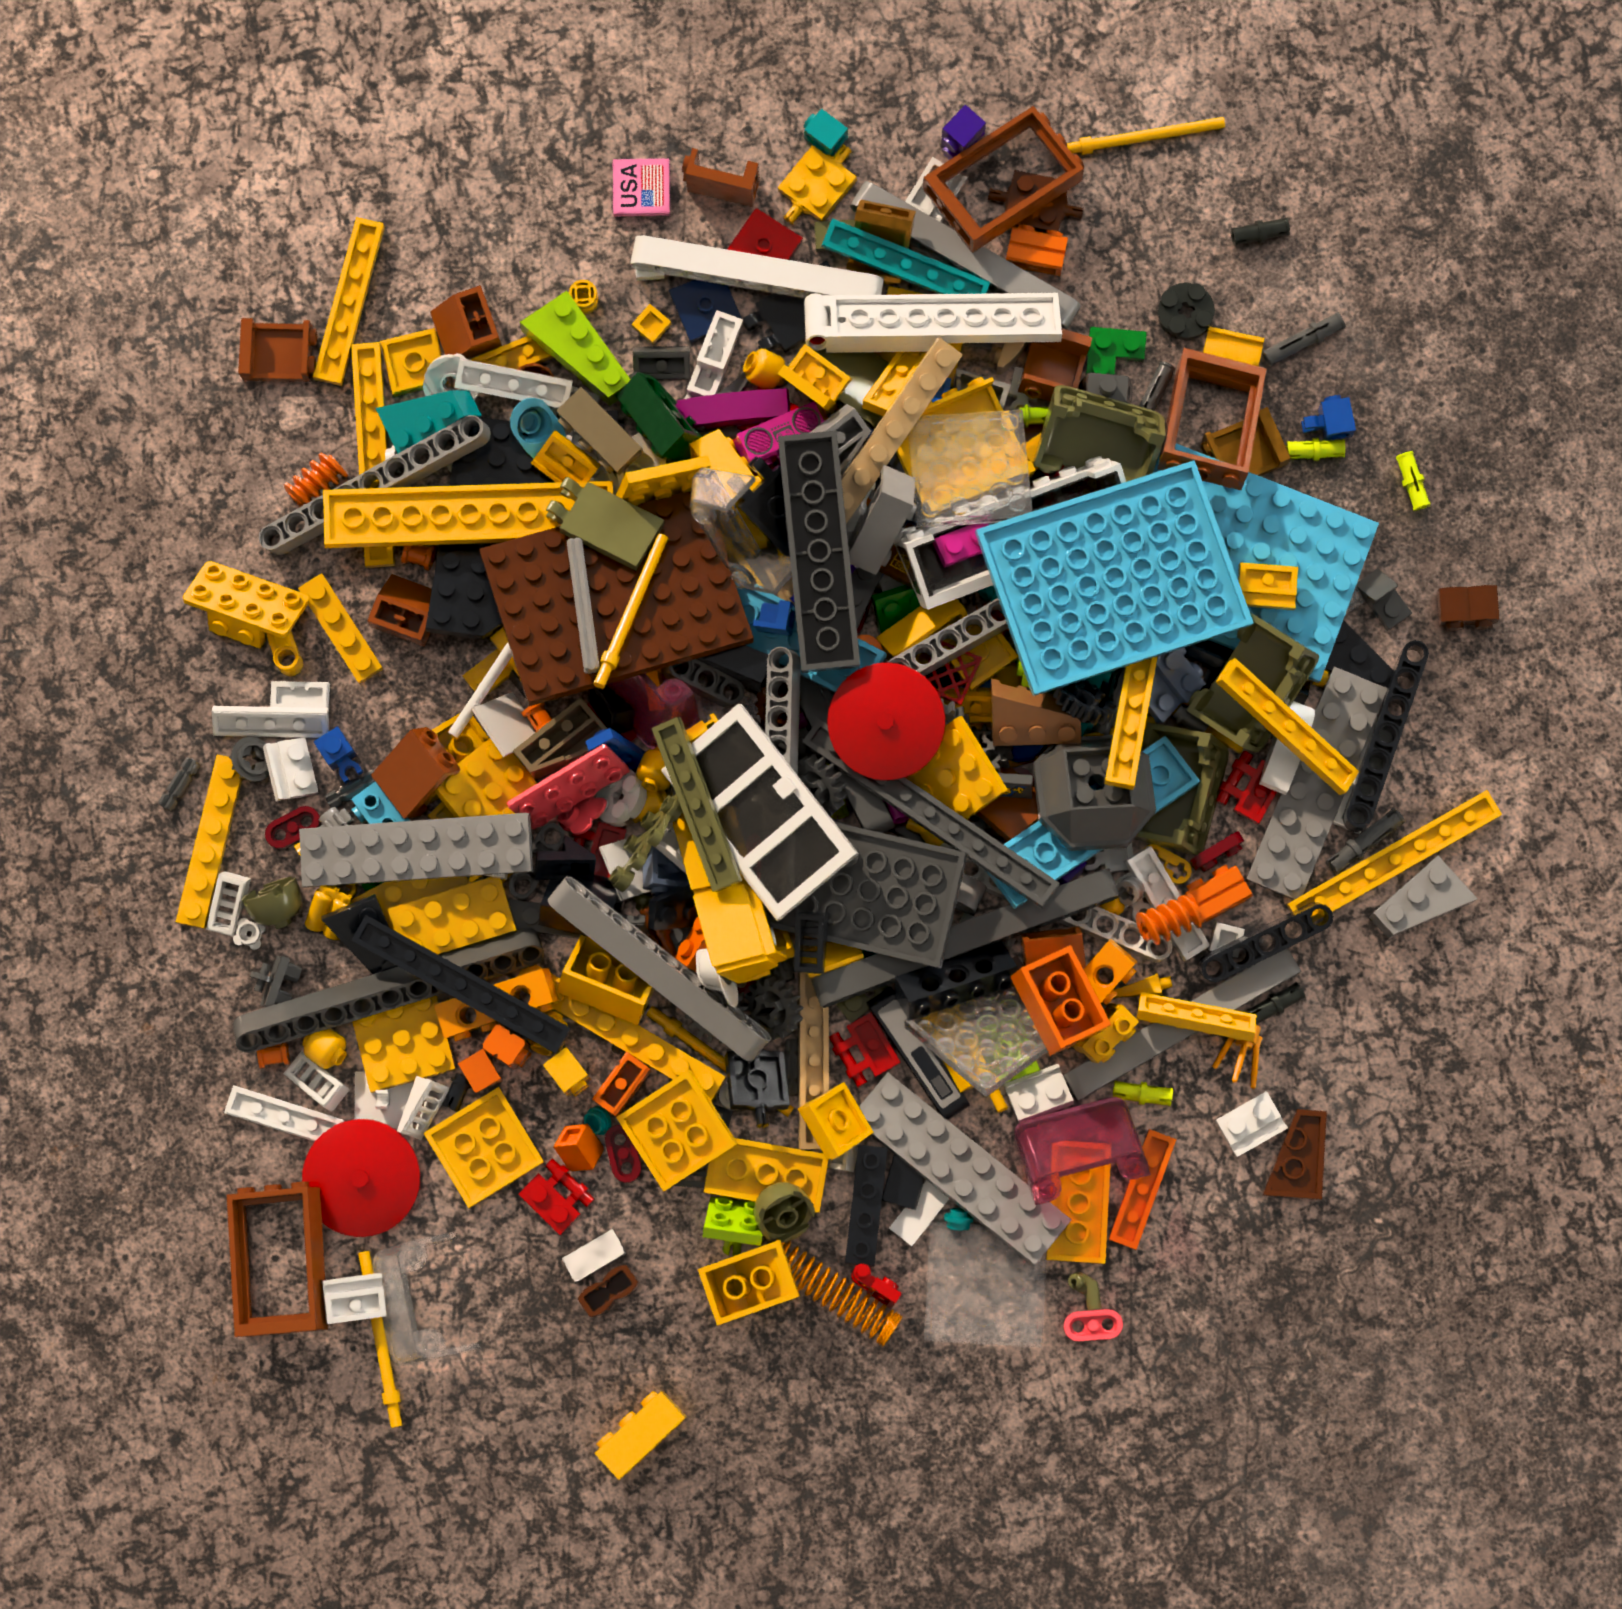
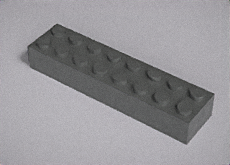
[778,430,860,673]

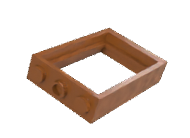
[923,106,1084,253]
[1157,348,1267,490]
[227,1182,328,1337]

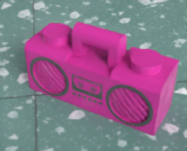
[734,401,824,472]

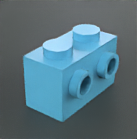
[351,781,410,824]

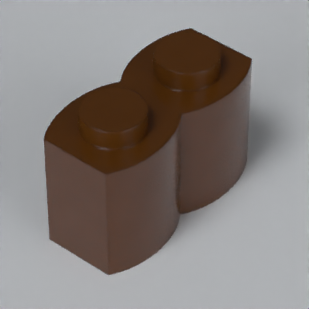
[1437,585,1499,631]
[577,1265,640,1317]

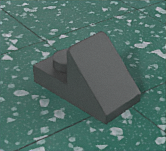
[1355,568,1412,631]

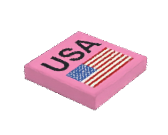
[613,159,670,217]

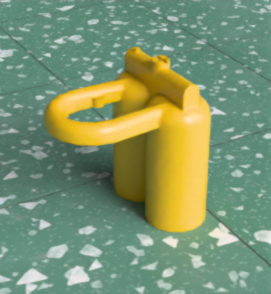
[304,884,357,940]

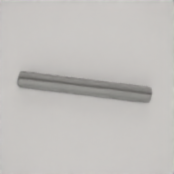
[567,538,600,674]

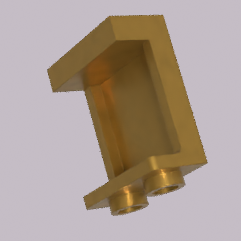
[846,199,916,285]
[1200,407,1291,476]

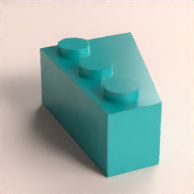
[376,390,482,454]

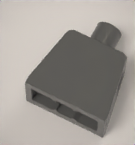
[1078,373,1133,404]

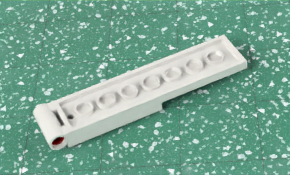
[804,293,1062,353]

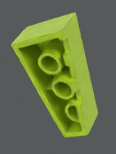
[520,291,631,406]

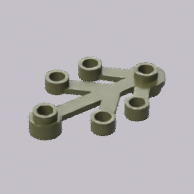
[609,794,683,892]

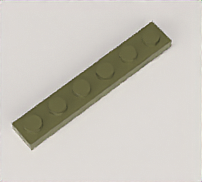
[651,717,743,892]

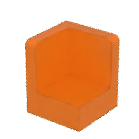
[458,1049,503,1093]
[553,1124,604,1171]

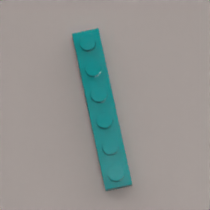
[821,218,990,294]

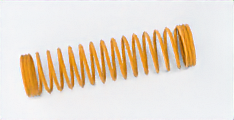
[775,1239,903,1347]

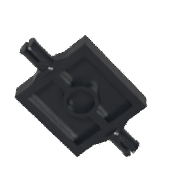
[725,1049,790,1128]

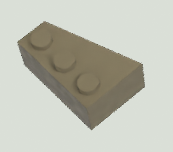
[556,387,644,475]
[513,697,607,780]

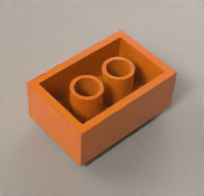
[1010,945,1111,1056]

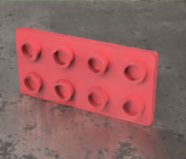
[507,744,630,829]

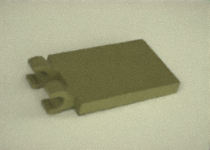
[546,477,664,571]

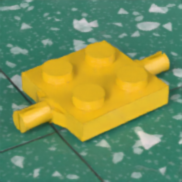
[778,144,857,225]

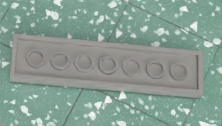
[1245,667,1388,900]
[299,813,533,888]
[859,1072,1072,1267]

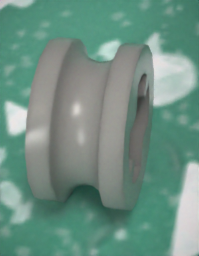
[1117,876,1145,906]

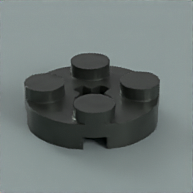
[1157,283,1215,341]

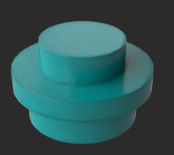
[584,1106,611,1135]
[944,1208,974,1230]

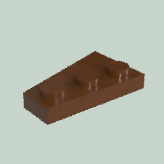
[1262,1109,1327,1200]

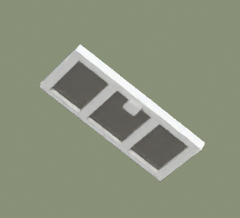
[661,703,859,921]

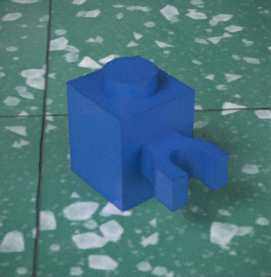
[1301,395,1356,440]
[313,726,363,784]

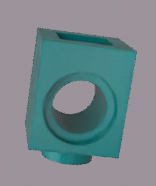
[803,108,848,156]

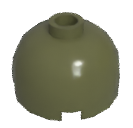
[241,877,302,929]
[754,1182,815,1242]

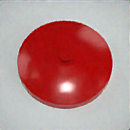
[828,663,946,780]
[302,1119,421,1237]

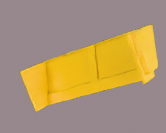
[672,805,787,984]

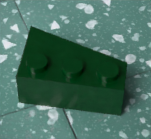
[616,372,703,461]

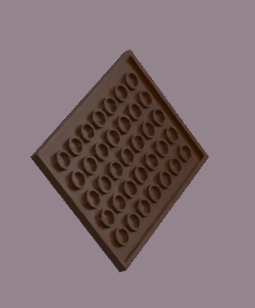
[479,487,754,706]

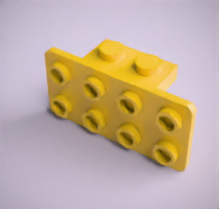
[183,561,309,649]

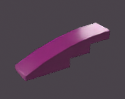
[675,388,790,429]

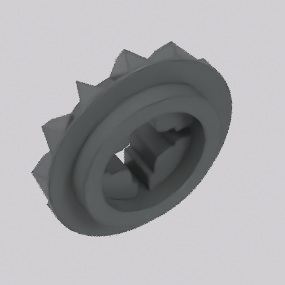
[229,737,269,783]

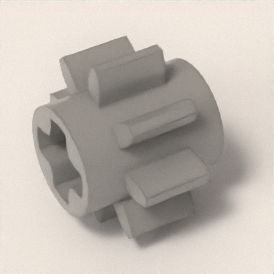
[318,807,354,827]

